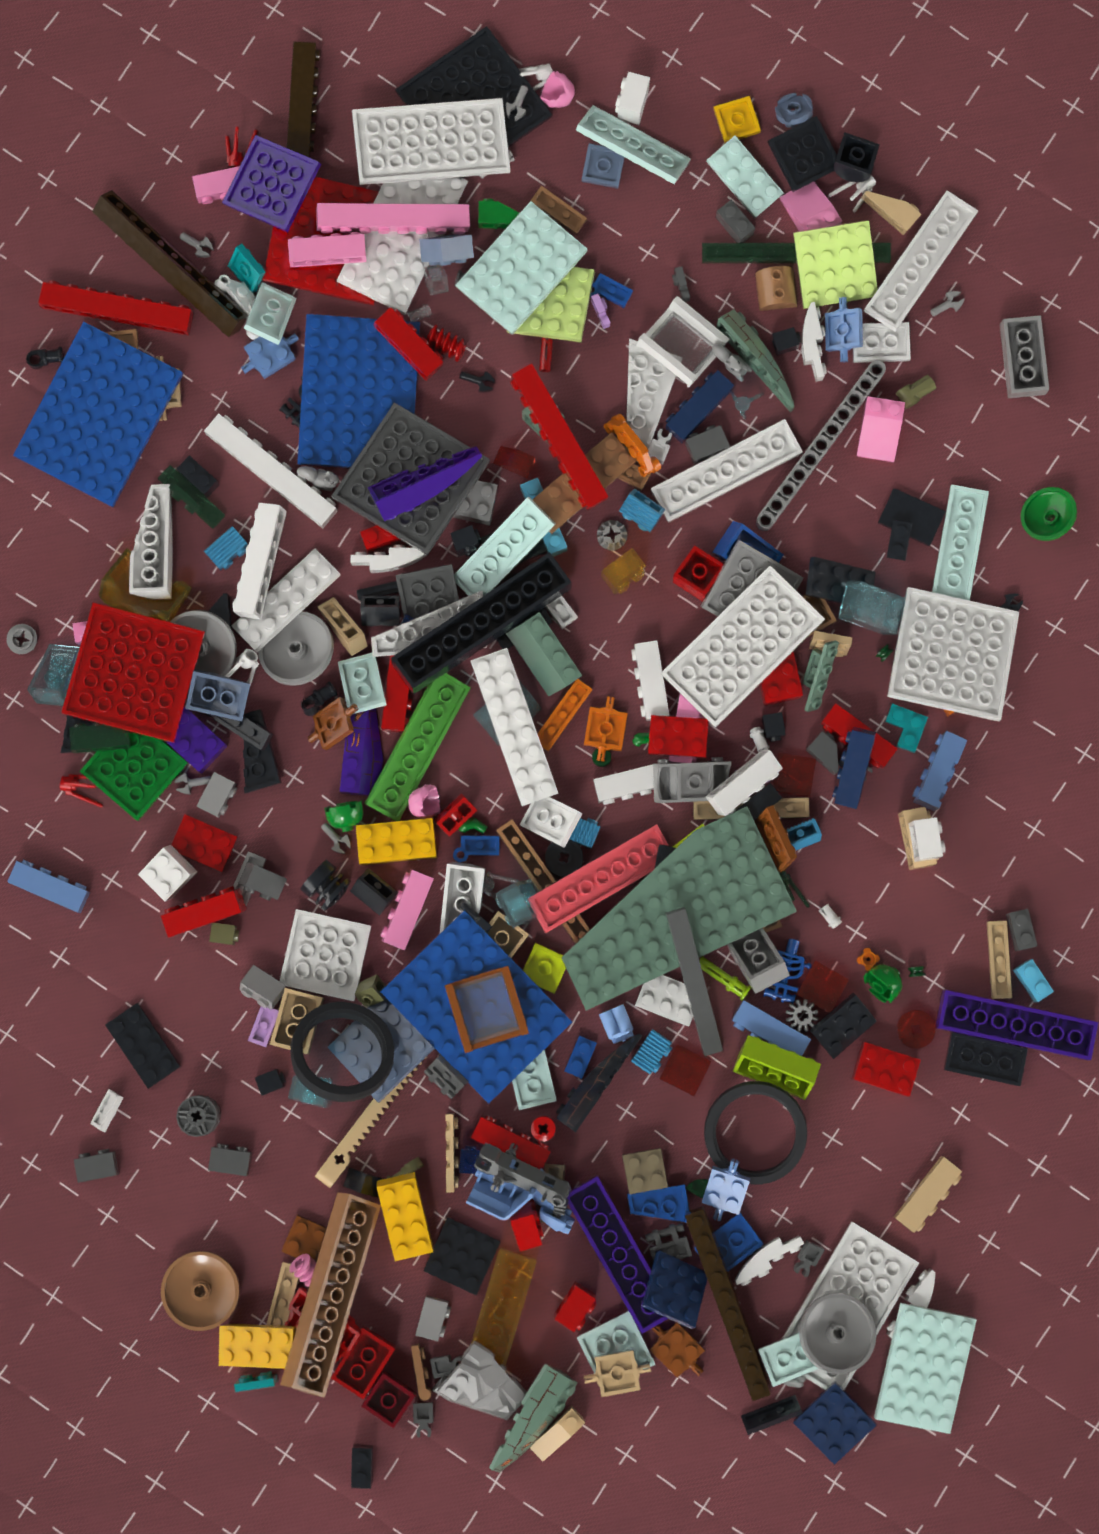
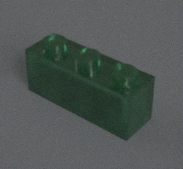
[69,723,131,754]

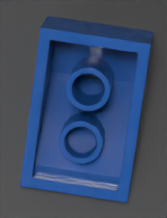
[712,521,784,563]

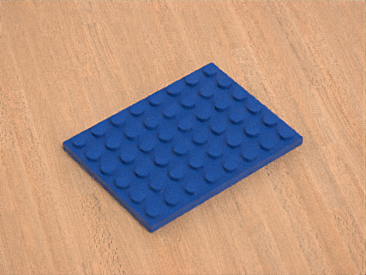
[297,314,420,468]
[13,322,184,508]
[380,910,572,1104]

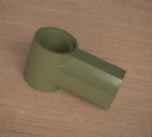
[896,375,936,409]

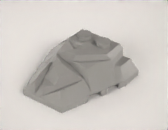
[432,1340,527,1420]

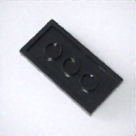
[806,557,876,610]
[105,1003,181,1089]
[944,1032,1028,1087]

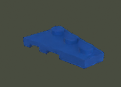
[627,1184,689,1223]

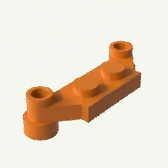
[604,413,661,477]

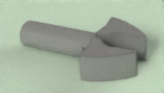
[506,86,528,121]
[180,232,214,258]
[930,291,965,316]
[175,773,211,795]
[321,823,351,854]

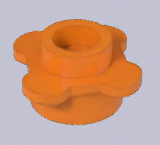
[857,948,880,971]

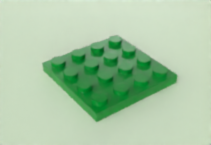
[80,728,189,821]

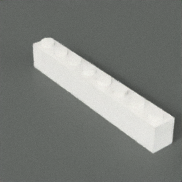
[204,414,337,528]

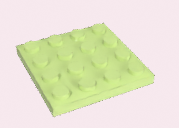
[793,220,878,309]
[507,267,595,342]

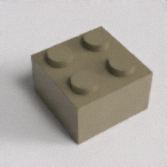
[622,1148,668,1194]

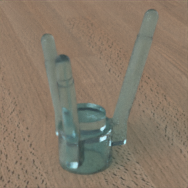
[731,391,764,420]

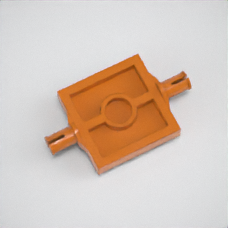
[584,697,628,761]

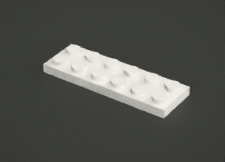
[231,549,341,652]

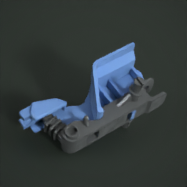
[466,1143,575,1234]

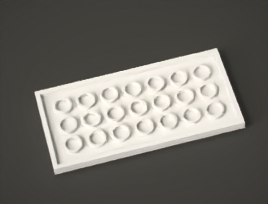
[352,98,510,185]
[336,177,468,315]
[661,566,825,728]
[782,1221,919,1390]

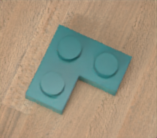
[885,704,928,753]

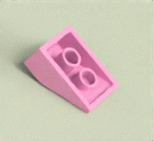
[779,182,842,231]
[856,396,905,462]

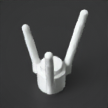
[519,64,552,91]
[828,176,876,212]
[225,649,259,686]

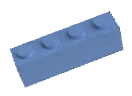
[7,859,90,913]
[731,1000,811,1056]

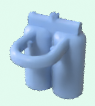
[599,1004,634,1044]

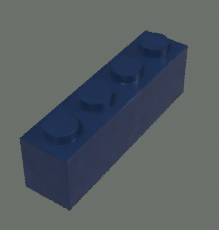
[665,370,734,443]
[832,727,876,809]

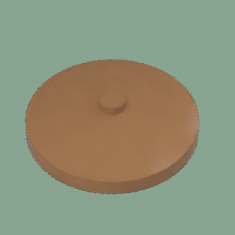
[161,1251,240,1331]

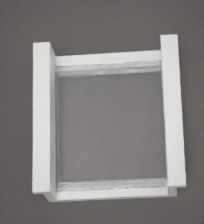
[636,296,729,387]

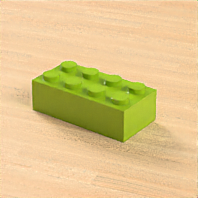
[733,1035,821,1100]

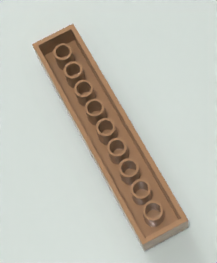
[280,1193,381,1398]

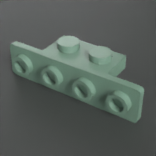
[802,640,839,712]

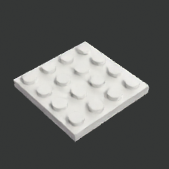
[280,909,372,1002]

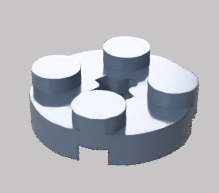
[775,93,813,128]

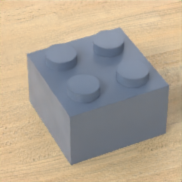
[419,235,474,266]

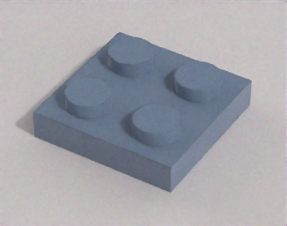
[581,144,625,189]

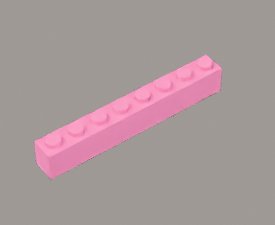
[316,203,470,235]

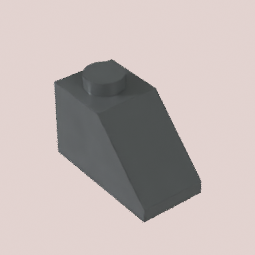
[806,731,838,775]

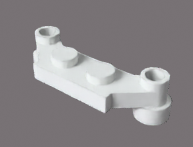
[214,275,260,340]

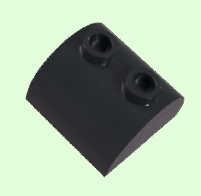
[834,132,880,182]

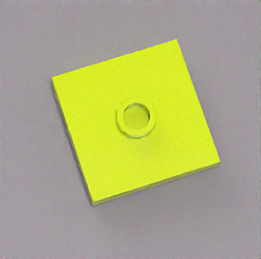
[523,943,566,994]

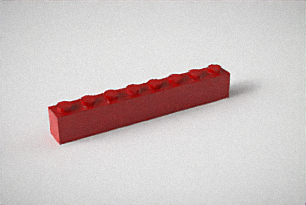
[38,280,194,336]
[510,363,609,511]

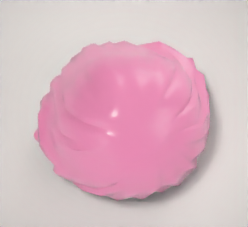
[540,71,575,107]
[408,784,440,819]

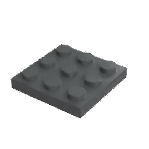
[395,564,459,623]

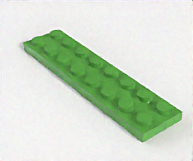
[364,673,471,821]

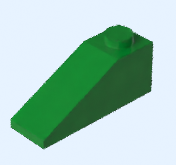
[478,198,520,229]

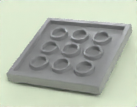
[700,540,803,617]

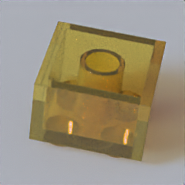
[601,548,646,595]

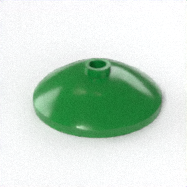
[1021,487,1077,541]

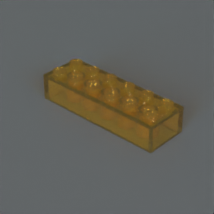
[471,1248,537,1366]

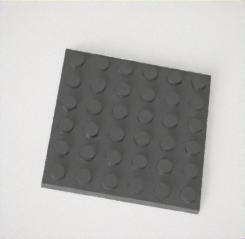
[332,403,490,555]

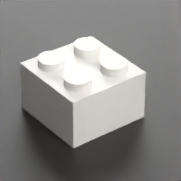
[615,72,650,125]
[909,817,945,862]
[138,845,197,902]

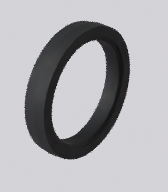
[291,1002,394,1102]
[704,1081,808,1185]

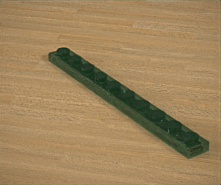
[702,243,891,264]

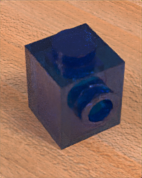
[459,1145,481,1174]

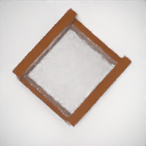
[444,966,529,1053]

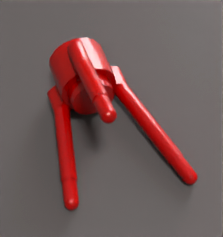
[225,126,258,168]
[60,774,103,808]

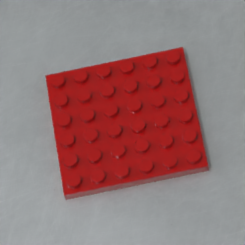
[262,177,379,306]
[61,602,205,743]

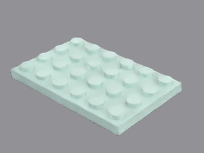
[455,201,588,335]
[874,1303,977,1434]

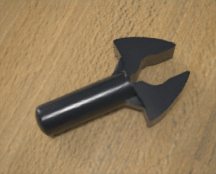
[459,371,495,393]
[999,593,1023,611]
[461,902,492,932]

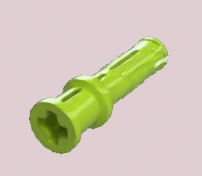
[699,956,751,1001]

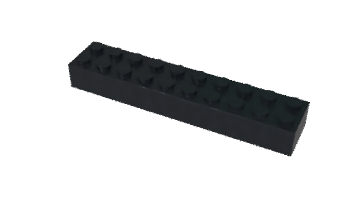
[391,552,572,695]

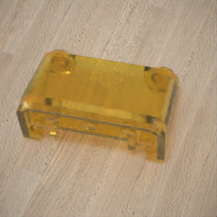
[99,548,191,622]

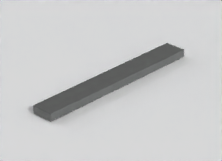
[666,907,723,1056]

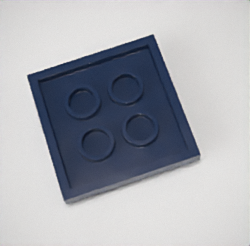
[642,1251,707,1329]
[793,1381,877,1465]

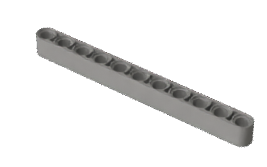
[756,360,886,531]

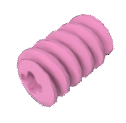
[289,1254,316,1287]

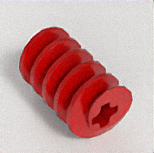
[426,324,467,362]
[531,1116,556,1141]

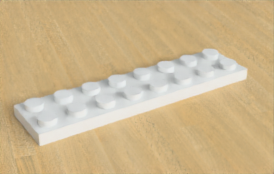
[864,191,978,332]
[651,419,803,523]
[470,648,558,806]

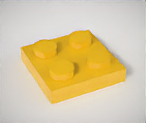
[713,96,761,143]

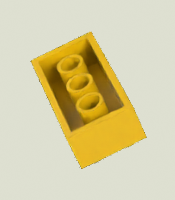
[356,818,437,865]
[377,1172,433,1261]
[219,1324,297,1369]

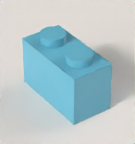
[1013,959,1054,1002]

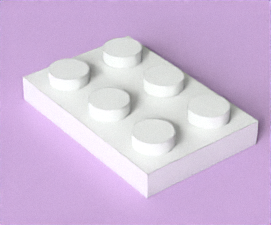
[853,322,911,363]
[520,797,582,848]
[635,975,693,1027]

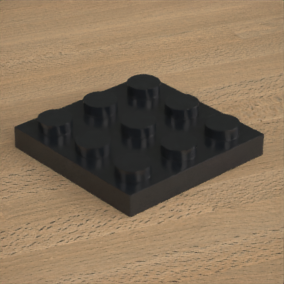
[767,116,837,192]
[423,1217,501,1295]

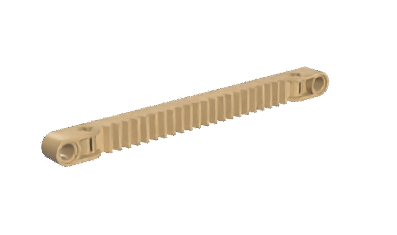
[315,1057,427,1188]

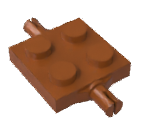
[307,697,358,750]
[650,1322,705,1378]

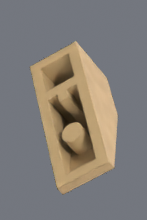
[861,191,921,235]
[318,597,368,656]
[530,1405,585,1461]

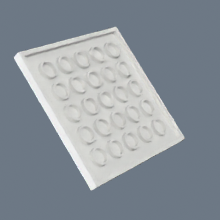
[887,587,1019,721]

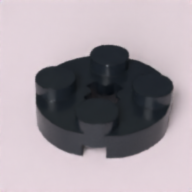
[545,840,583,877]

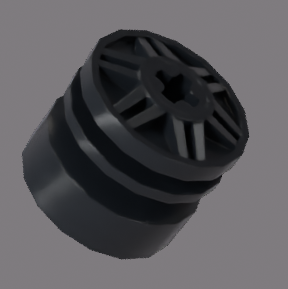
[300,859,351,911]

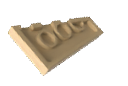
[445,1113,459,1192]

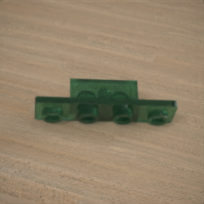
[158,466,225,529]

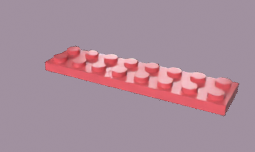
[527,824,669,933]

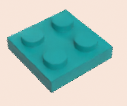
[228,243,265,293]
[234,1371,278,1392]

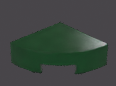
[686,1179,708,1199]

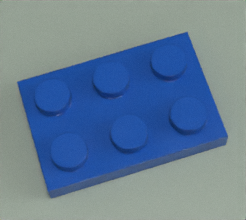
[693,1213,764,1271]

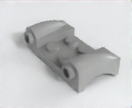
[653,757,731,803]

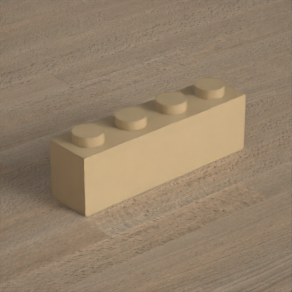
[894,1156,962,1233]

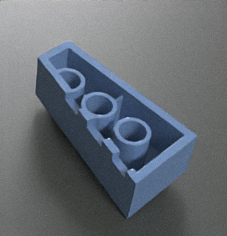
[912,731,967,811]

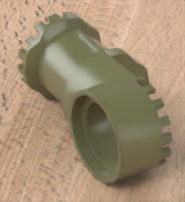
[387,1157,424,1178]

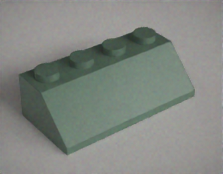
[506,612,582,697]

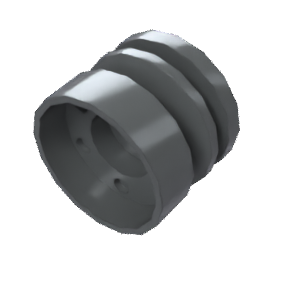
[176,1095,221,1137]

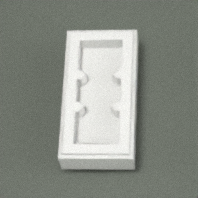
[90,1089,123,1132]

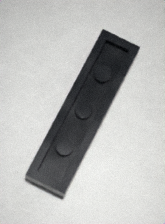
[205,713,273,751]

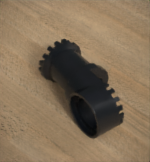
[26,346,64,369]
[301,681,338,716]

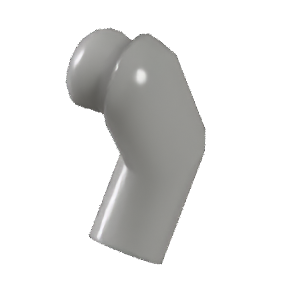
[784,1376,806,1388]

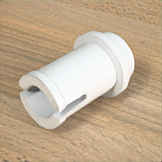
[749,727,769,752]
[819,904,842,929]

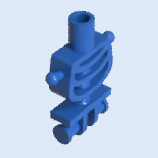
[763,938,812,1004]

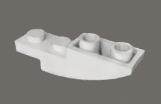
[801,302,827,382]
[351,545,427,573]
[734,1236,804,1286]
[886,1268,935,1338]

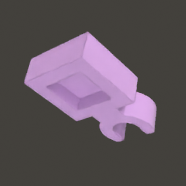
[591,294,611,329]

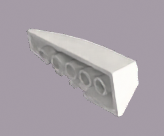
[129,484,173,600]
[440,862,485,933]

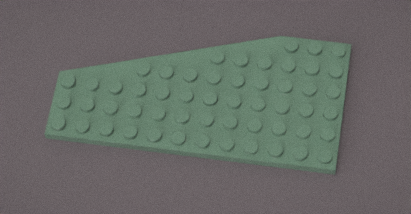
[561,806,797,1011]

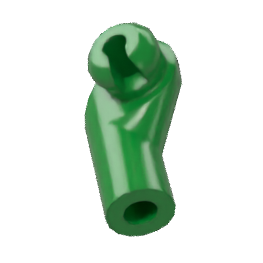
[632,732,649,747]
[458,817,488,834]

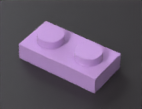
[248,1007,279,1047]

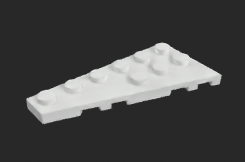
[626,338,682,462]
[371,591,487,657]

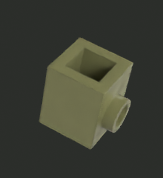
[355,974,386,1008]

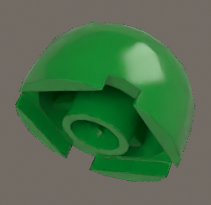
[324,800,363,832]
[864,964,902,1003]

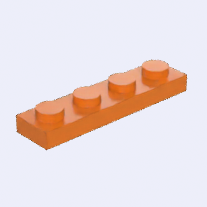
[538,679,593,752]

